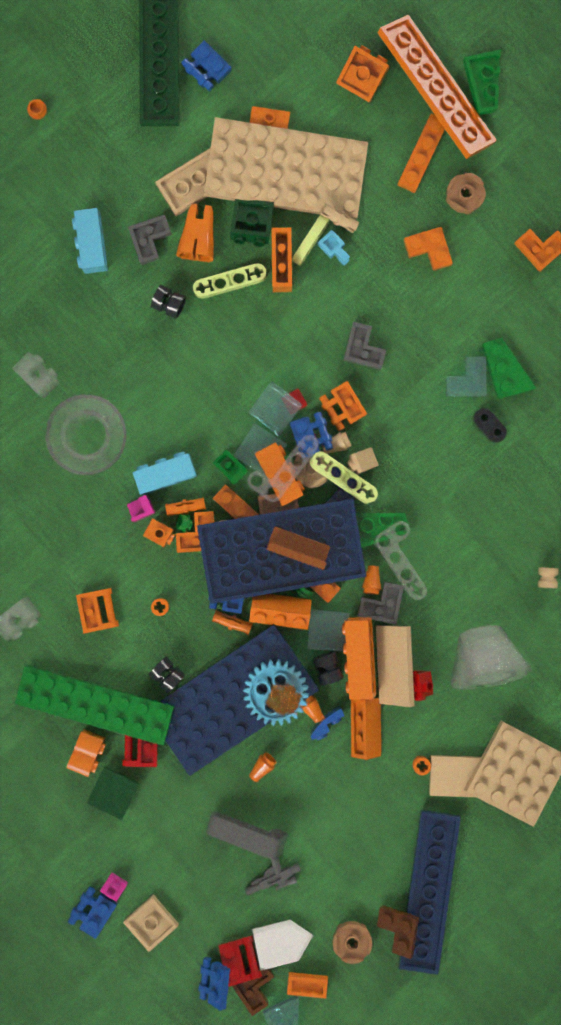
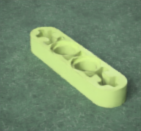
[193,263,266,299]
[310,452,378,504]

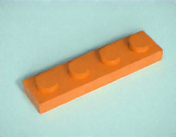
[398,113,445,193]

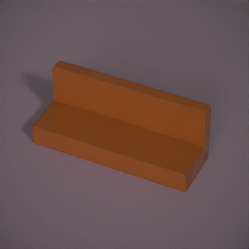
[266,527,330,570]

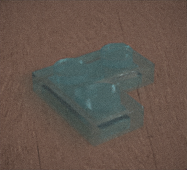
[446,357,486,397]

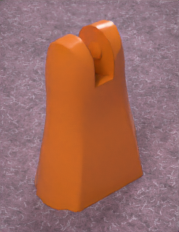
[176,203,214,262]

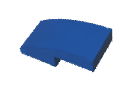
[310,706,344,740]

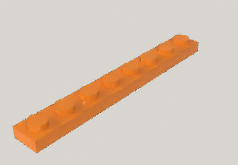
[212,484,341,603]

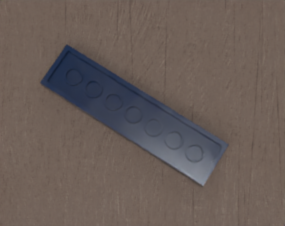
[398,810,461,975]

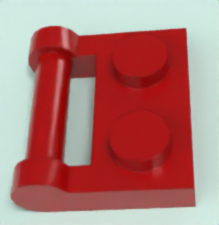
[122,735,158,767]
[218,935,262,987]

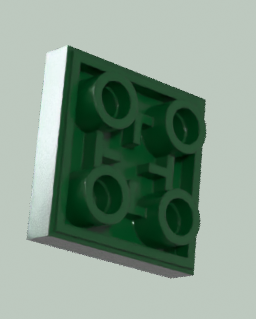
[87,766,140,820]

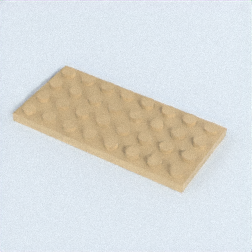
[204,117,368,220]

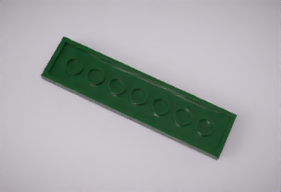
[139,0,179,127]

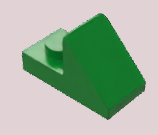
[213,449,248,485]

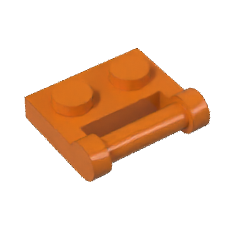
[76,588,119,633]

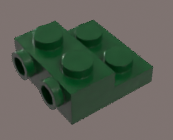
[230,199,274,247]

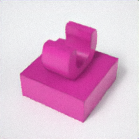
[100,872,128,902]

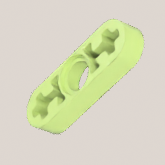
[292,215,330,266]

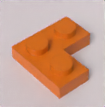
[404,227,453,271]
[514,229,561,272]
[176,511,215,553]

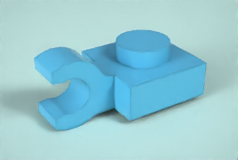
[318,230,350,266]

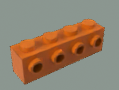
[342,617,376,700]

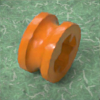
[151,598,169,616]
[412,756,431,775]

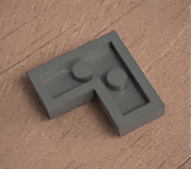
[128,215,172,265]
[343,322,386,370]
[357,582,404,624]

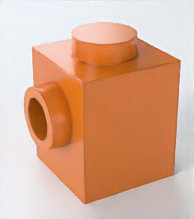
[143,518,176,547]

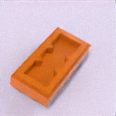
[250,106,290,129]
[287,972,328,999]

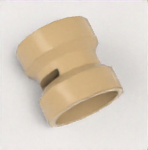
[538,567,559,588]

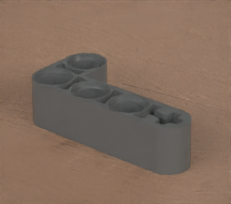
[206,812,288,859]

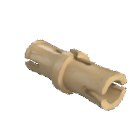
[320,203,359,233]

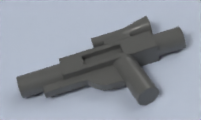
[245,858,301,896]

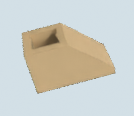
[347,448,379,475]

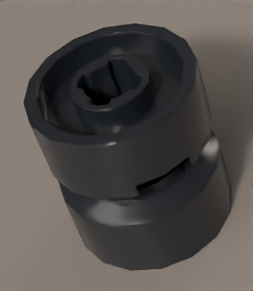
[151,284,187,319]
[312,651,344,686]
[148,656,185,693]

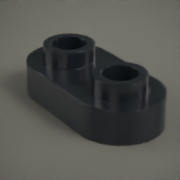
[473,408,507,443]

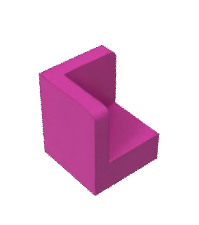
[127,495,156,522]

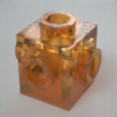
[265,684,302,715]

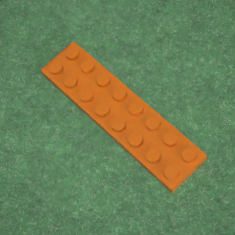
[377,15,497,159]

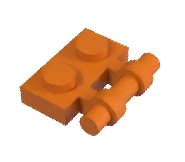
[319,381,367,431]

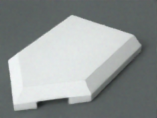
[252,920,313,971]

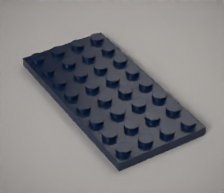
[197,499,366,604]
[159,624,319,776]

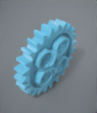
[243,660,309,726]

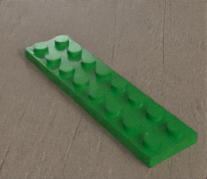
[15,665,175,746]

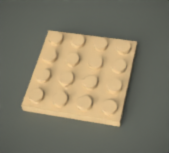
[464,721,561,827]

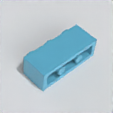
[72,208,108,274]
[132,452,197,495]

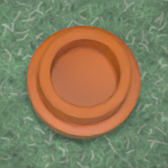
[27,99,47,120]

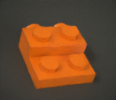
[336,45,390,103]

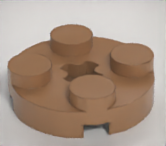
[446,173,486,214]
[332,921,372,964]

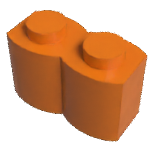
[66,729,107,777]

